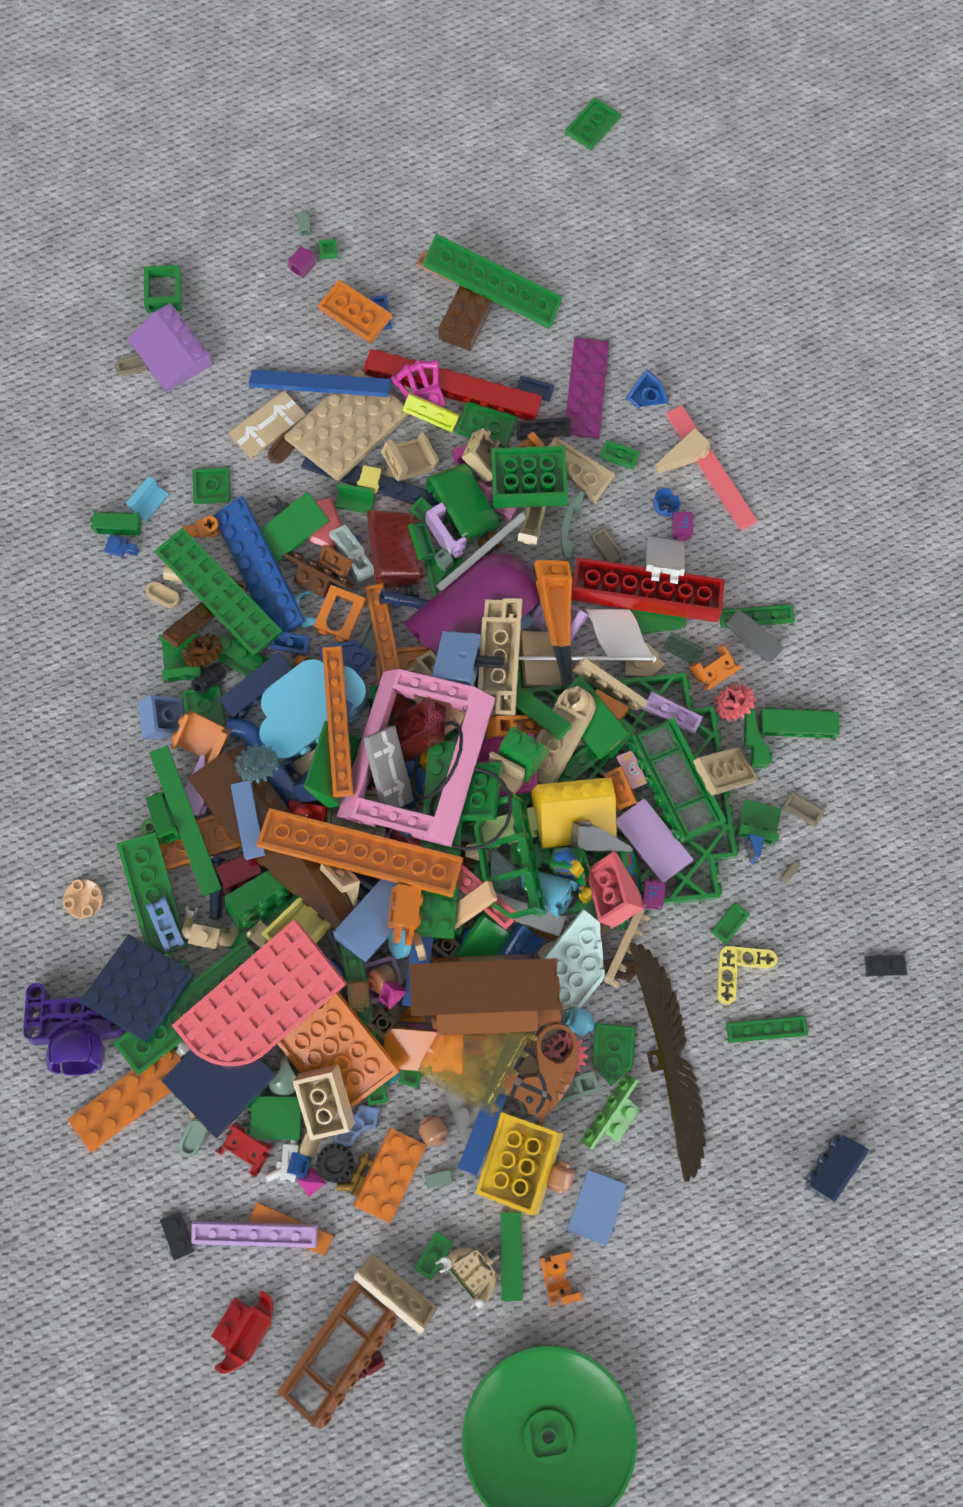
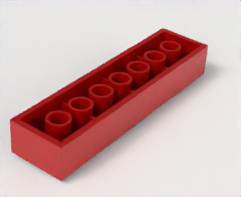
[571,557,725,623]

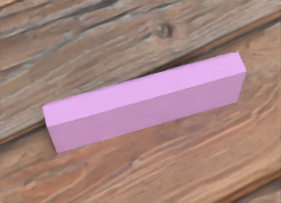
[643,691,703,735]

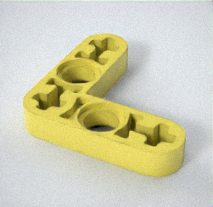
[717,946,777,1005]

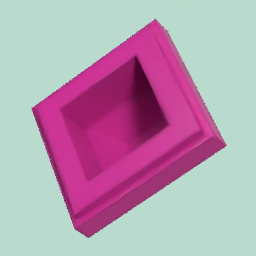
[297,1167,326,1197]

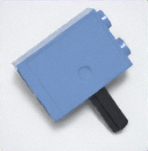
[432,631,505,687]

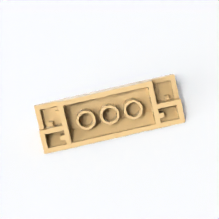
[478,598,522,716]

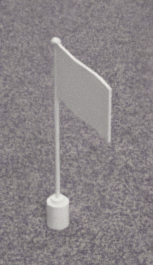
[519,609,657,662]

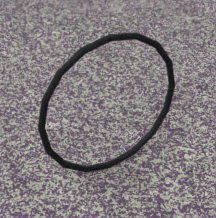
[412,721,463,800]
[429,767,513,851]

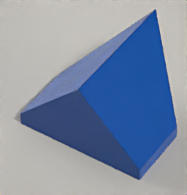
[626,369,669,409]

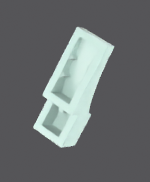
[329,525,374,583]

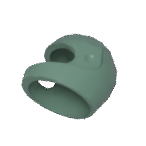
[269,1055,300,1096]

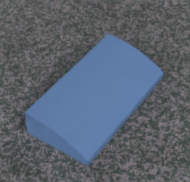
[333,879,397,962]

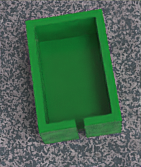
[224,870,289,930]

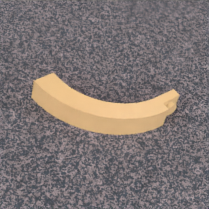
[518,506,547,545]

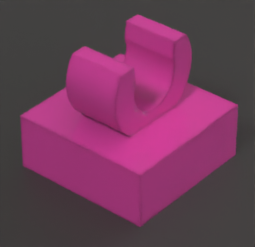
[451,445,468,466]

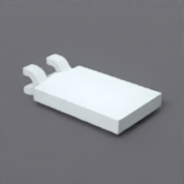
[646,537,685,584]

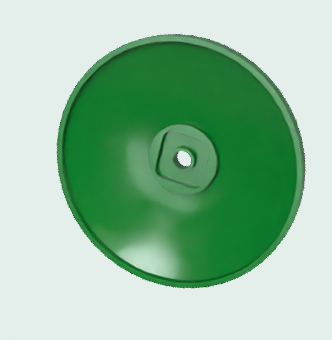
[462,1345,637,1507]

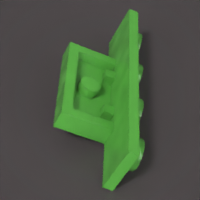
[580,1074,641,1150]

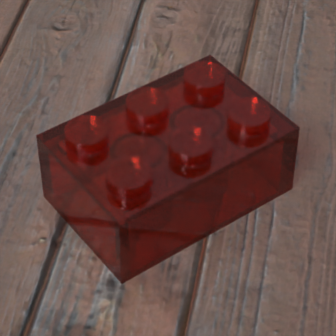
[389,698,446,763]

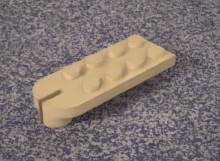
[536,686,596,784]

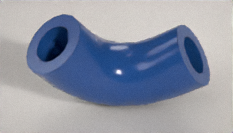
[227,718,265,759]

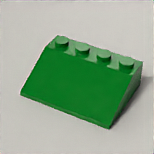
[491,446,568,508]

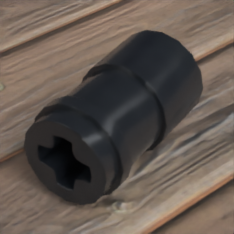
[191,663,227,695]

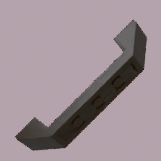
[368,939,460,1038]

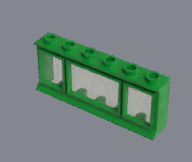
[628,717,727,844]

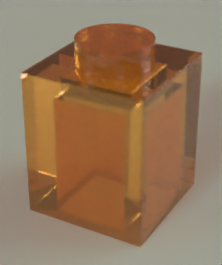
[347,980,370,1012]

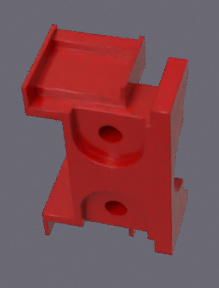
[215,1122,274,1177]

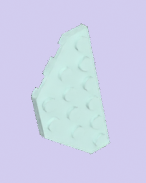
[542,909,605,1009]

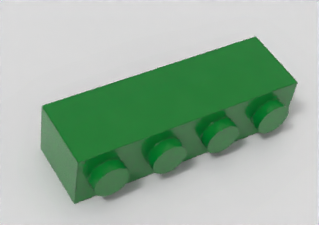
[759,707,840,739]

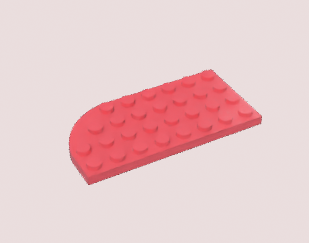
[172,919,348,1066]

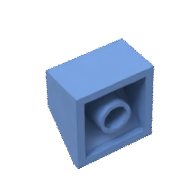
[138,695,185,740]

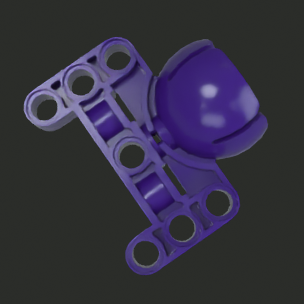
[23,983,127,1076]

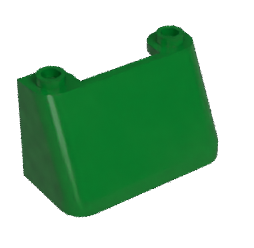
[425,463,501,545]

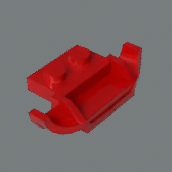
[211,1290,273,1374]

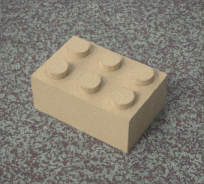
[293,1064,355,1140]

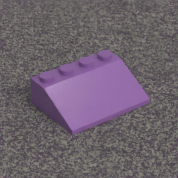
[127,303,212,392]

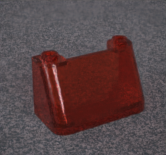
[367,510,424,589]

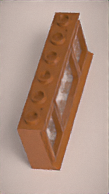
[277,1280,399,1429]

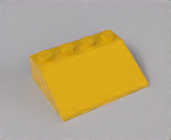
[531,778,617,849]
[475,1112,564,1216]

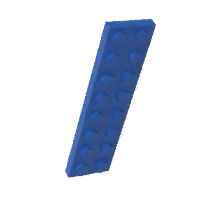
[213,496,306,632]

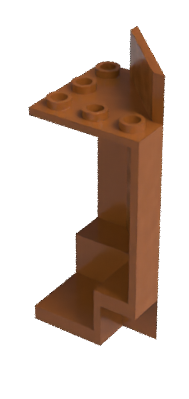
[409,954,562,1035]

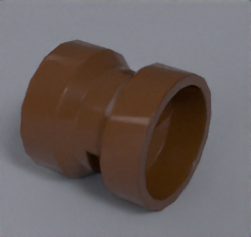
[477,531,503,555]

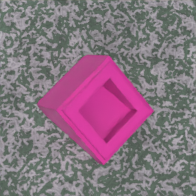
[379,981,406,1009]

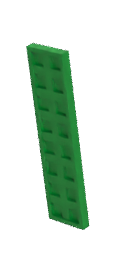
[154,527,283,658]

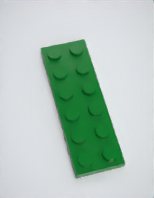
[117,832,189,954]

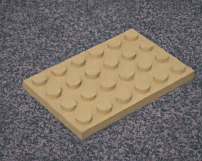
[284,369,411,482]

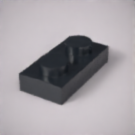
[864,955,907,977]
[160,1211,195,1261]

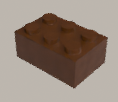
[438,286,492,352]

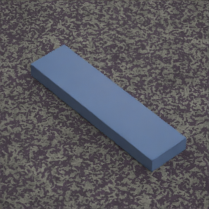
[231,780,266,860]

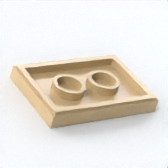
[520,631,561,687]

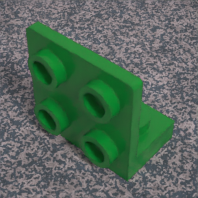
[735,799,782,846]

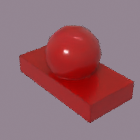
[289,800,326,822]

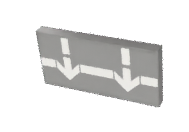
[363,726,414,808]

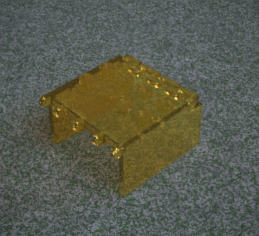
[418,1032,538,1118]

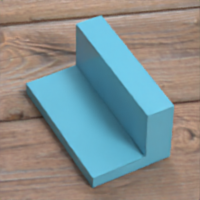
[126,476,169,522]

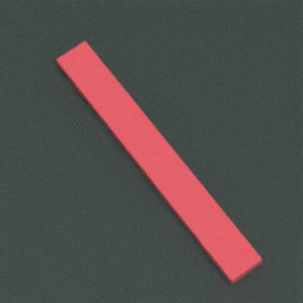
[666,405,757,530]

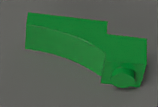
[743,708,772,769]

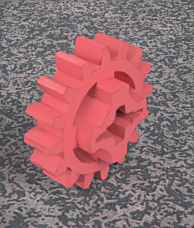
[714,683,756,721]
[544,1033,588,1073]

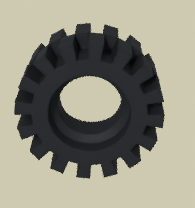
[316,1144,354,1183]

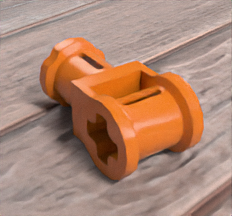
[182,516,220,538]

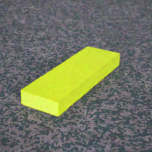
[402,393,459,432]

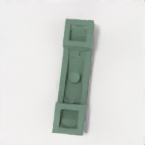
[561,491,584,564]
[517,1071,600,1116]

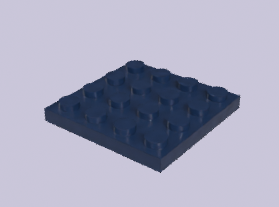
[80,934,195,1044]

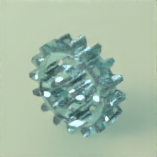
[235,743,279,784]

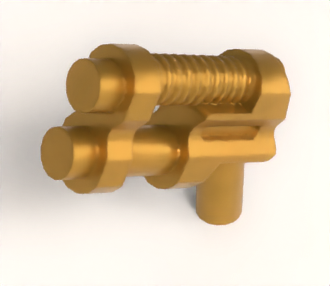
[337,1152,375,1197]

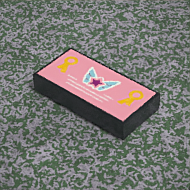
[614,750,647,791]

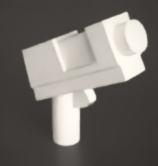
[265,1140,300,1182]

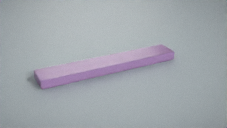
[191,1221,318,1248]

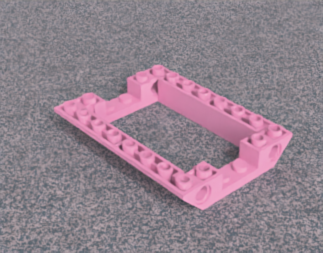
[337,669,495,847]

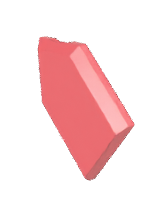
[309,498,343,549]

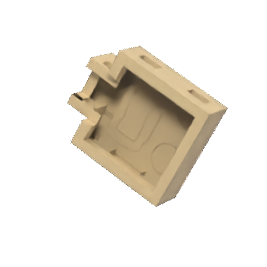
[462,428,501,482]

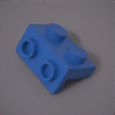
[498,923,544,959]

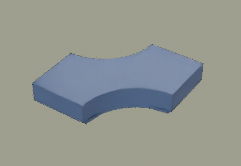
[333,1105,380,1147]

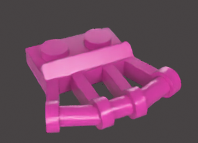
[390,359,447,418]

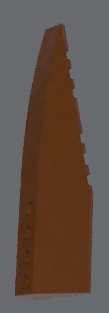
[188,745,354,931]

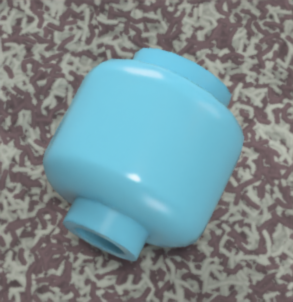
[563,1006,595,1036]

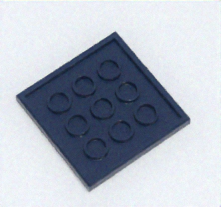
[161,1050,276,1138]

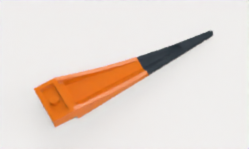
[534,560,572,691]

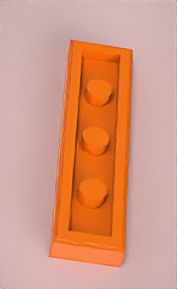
[248,1202,334,1256]

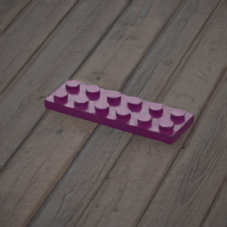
[566,337,609,439]

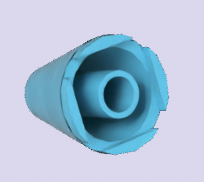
[519,871,577,918]

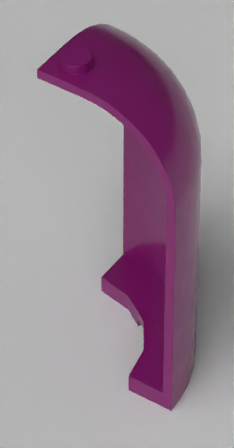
[404,552,540,657]

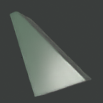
[425,1169,453,1189]

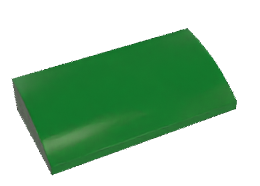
[303,721,359,808]

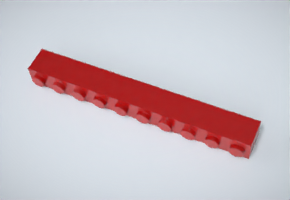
[364,349,542,420]

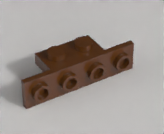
[284,551,355,598]

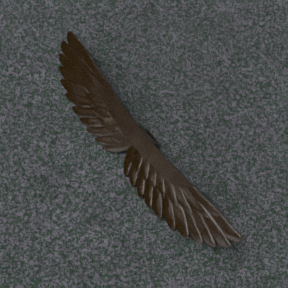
[629,942,706,1182]

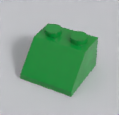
[498,726,550,784]

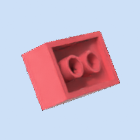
[588,851,644,927]

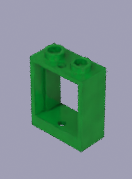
[144,264,182,313]

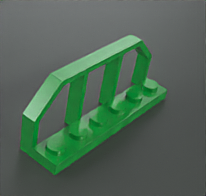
[474,794,547,919]

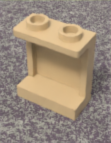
[381,432,439,481]

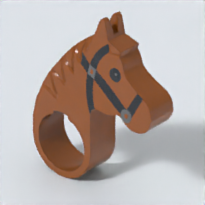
[501,1022,579,1126]

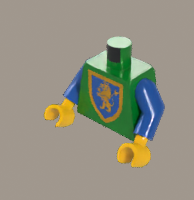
[541,847,592,903]

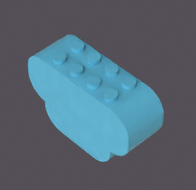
[259,659,369,762]

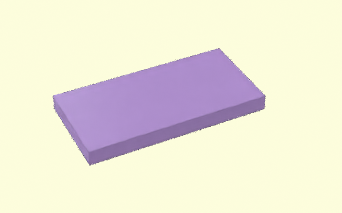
[616,798,693,883]

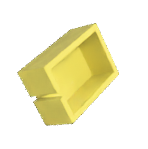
[261,897,332,944]

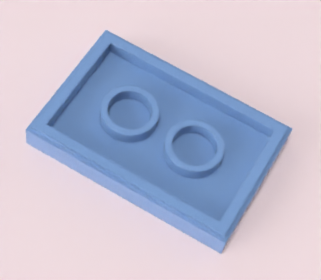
[567,1170,627,1246]

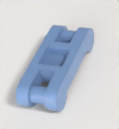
[146,896,185,952]

